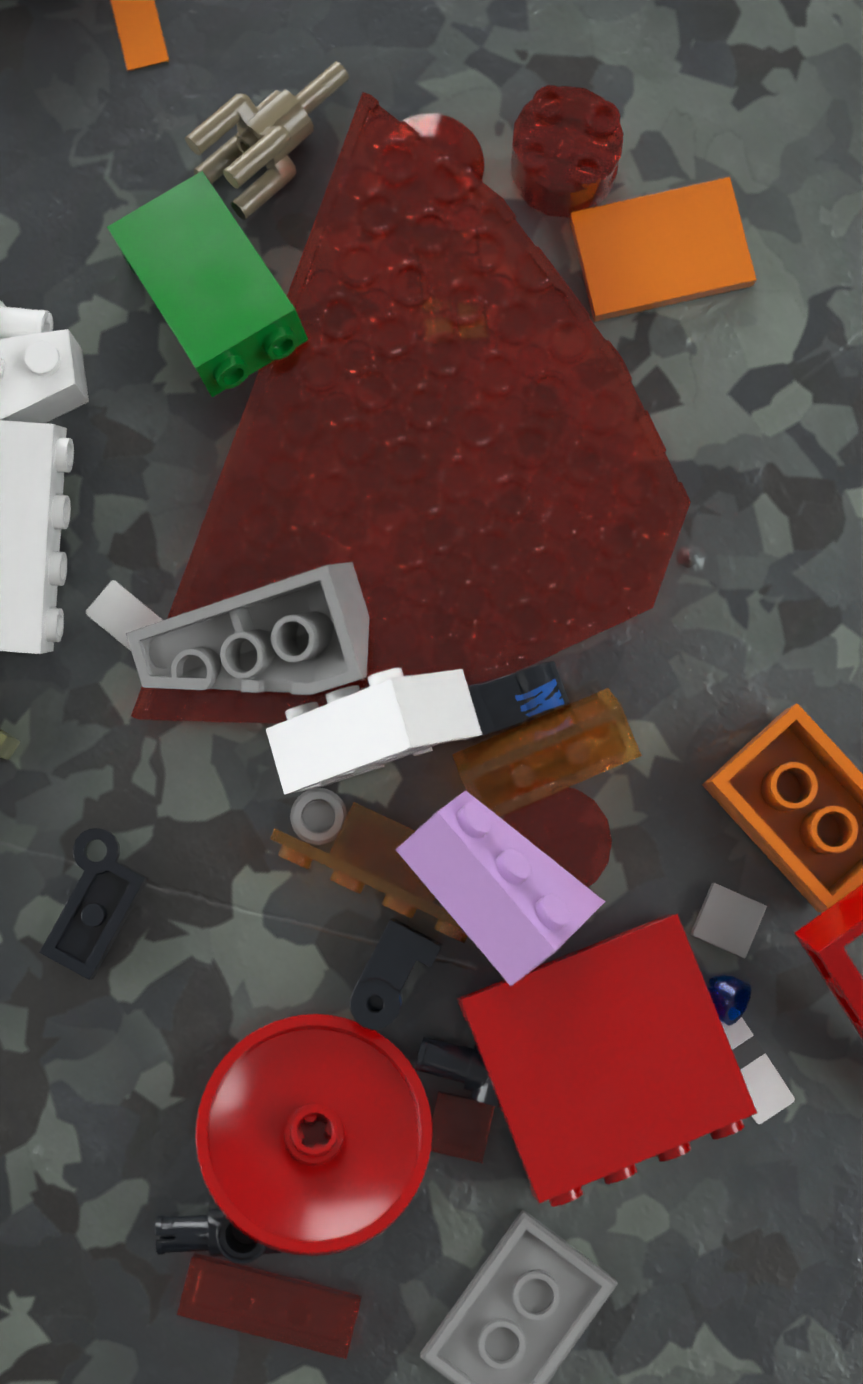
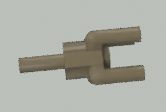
[185,62,349,220]

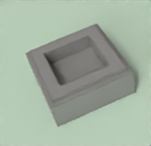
[690,883,767,959]

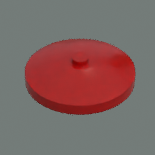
[196,1014,432,1256]

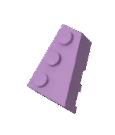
[396,790,605,986]

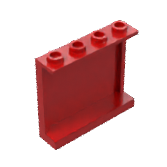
[456,914,757,1207]

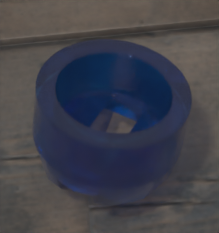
[707,974,751,1026]

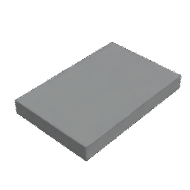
[420,1209,618,1384]

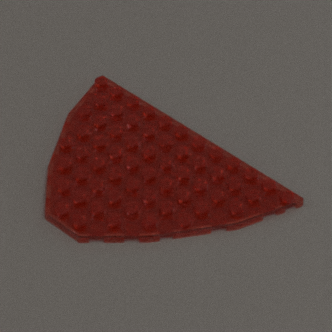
[131,92,691,724]

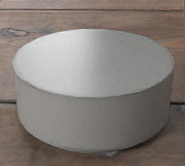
[290,788,348,845]

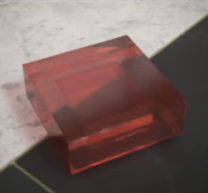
[431,1091,494,1163]

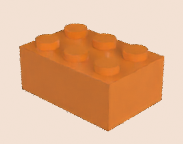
[702,703,863,912]

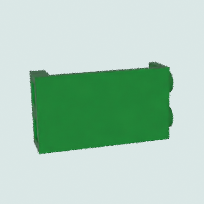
[107,171,308,397]

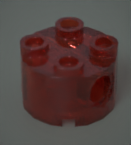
[510,85,624,218]

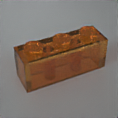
[452,688,642,817]

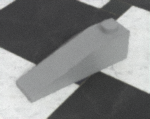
[126,562,370,695]

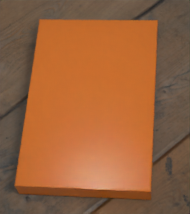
[569,177,757,322]

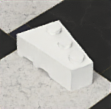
[0,329,89,423]
[266,668,482,795]

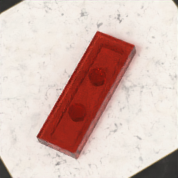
[177,1253,362,1359]

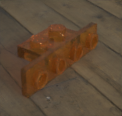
[270,802,468,943]

